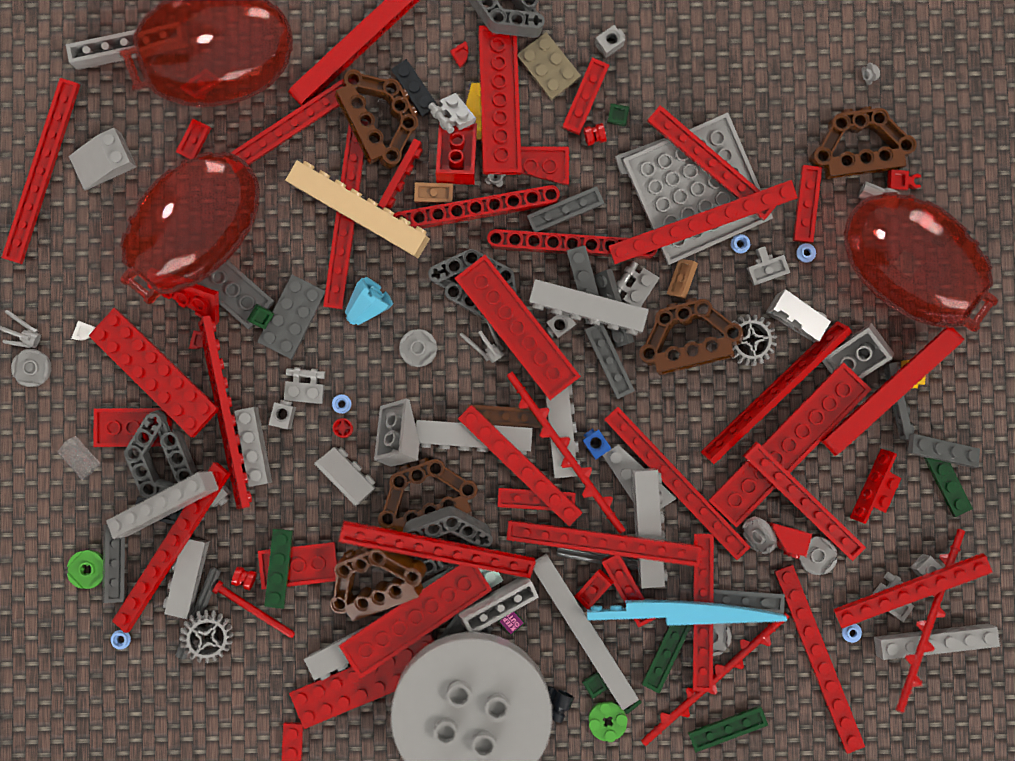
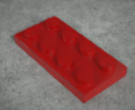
[93,408,173,447]
[258,542,338,590]

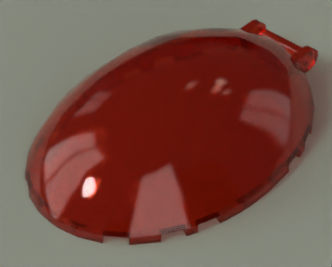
[119,0,293,107]
[120,151,260,305]
[844,192,998,332]

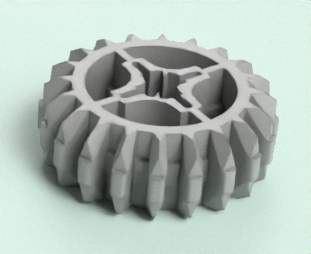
[728,314,777,366]
[179,610,234,663]

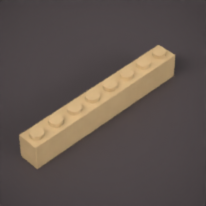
[286,161,430,258]

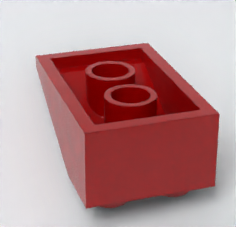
[436,122,477,185]

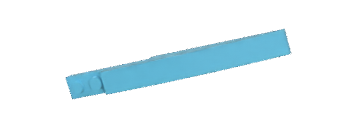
[587,600,787,625]

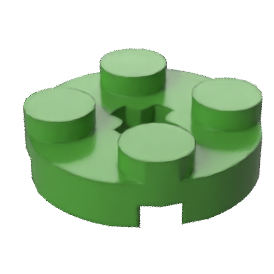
[67,549,103,589]
[588,701,627,742]

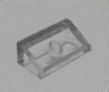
[57,437,100,480]

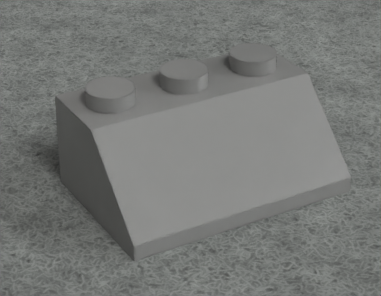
[314,447,376,506]

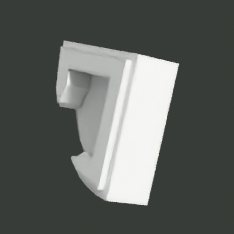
[71,321,96,340]

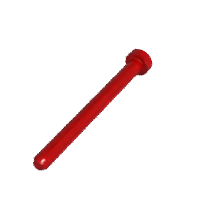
[212,580,295,638]

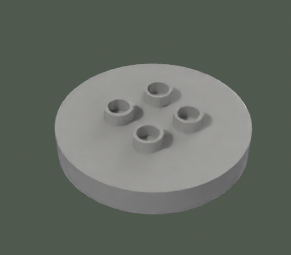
[391,632,552,761]

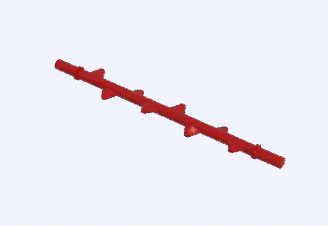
[506,371,626,534]
[896,529,965,713]
[641,612,789,746]

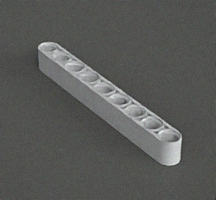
[533,553,639,710]

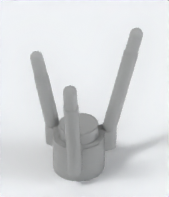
[0,310,41,349]
[460,321,504,363]

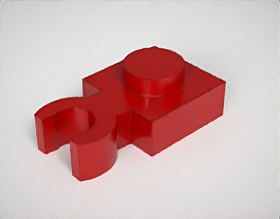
[887,170,921,191]

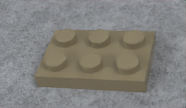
[518,32,581,101]

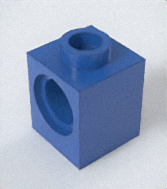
[582,429,612,460]

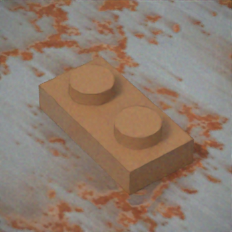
[414,182,453,204]
[667,259,698,299]

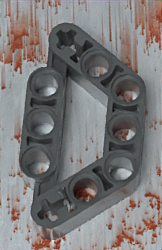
[468,0,545,38]
[428,249,517,320]
[124,410,197,509]
[402,506,493,575]

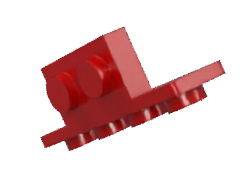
[850,449,901,524]

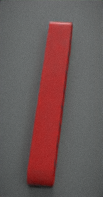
[288,0,420,106]
[393,185,560,229]
[487,229,658,259]
[821,324,964,456]

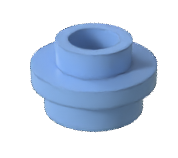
[731,234,750,254]
[796,243,816,263]
[332,394,351,414]
[842,624,862,643]
[111,630,131,649]

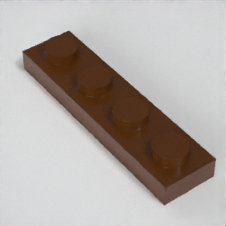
[468,404,543,429]

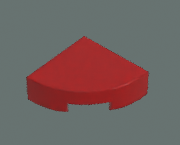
[450,41,469,68]
[189,330,203,349]

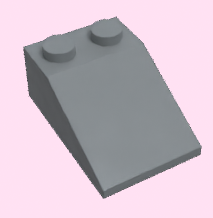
[69,128,137,191]
[822,323,895,379]
[374,398,420,467]

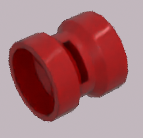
[583,123,607,146]
[333,418,353,438]
[231,566,257,591]

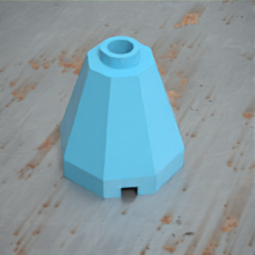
[345,277,393,325]

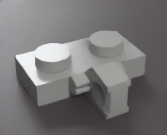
[747,246,790,286]

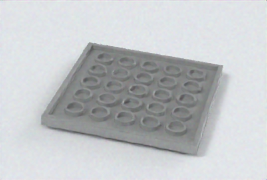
[622,113,773,265]

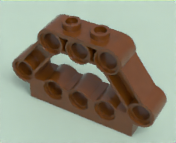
[335,69,418,169]
[810,106,917,179]
[639,298,744,375]
[378,457,478,533]
[330,546,427,622]

